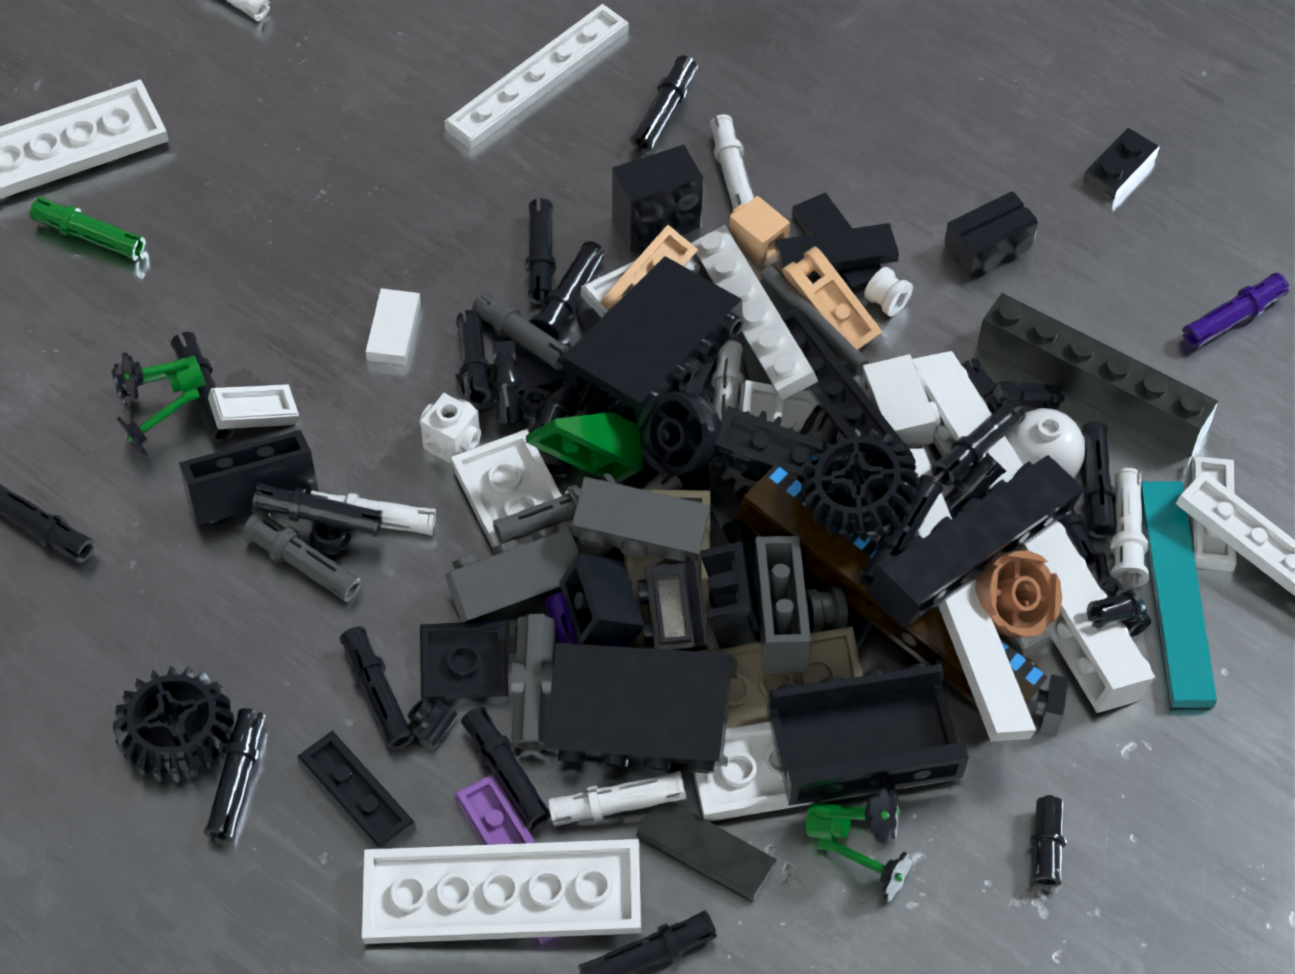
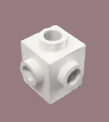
[419,393,481,464]

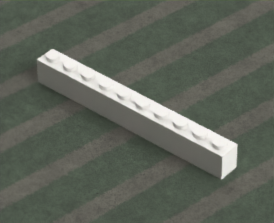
[912,351,1156,713]

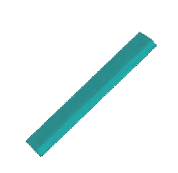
[1141,481,1217,708]

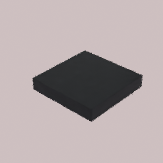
[420,620,509,706]

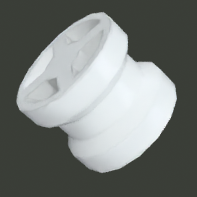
[864,267,913,317]

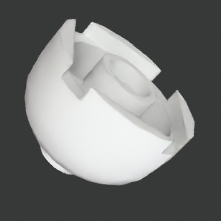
[1006,408,1085,480]

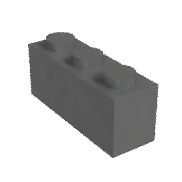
[572,477,710,564]
[444,525,579,622]
[753,536,811,674]

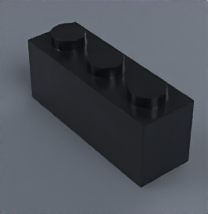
[179,430,319,525]

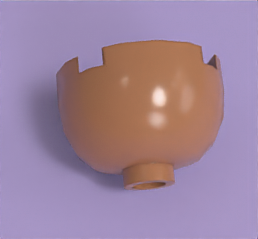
[975,550,1063,638]

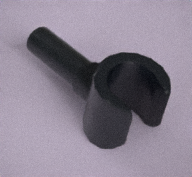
[1096,552,1123,596]

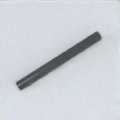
[761,266,869,373]

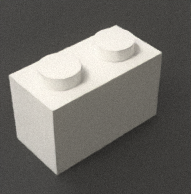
[861,354,940,449]

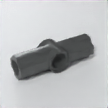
[511,614,556,751]

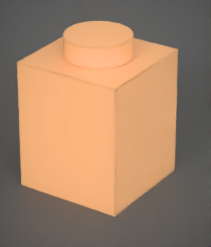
[729,196,790,267]

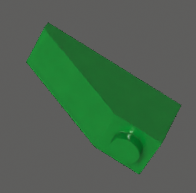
[526,412,642,483]

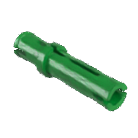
[30,196,145,260]

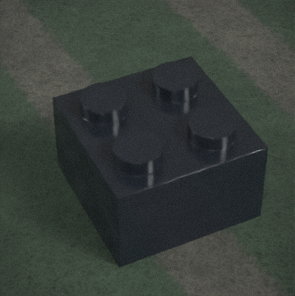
[612,144,704,251]

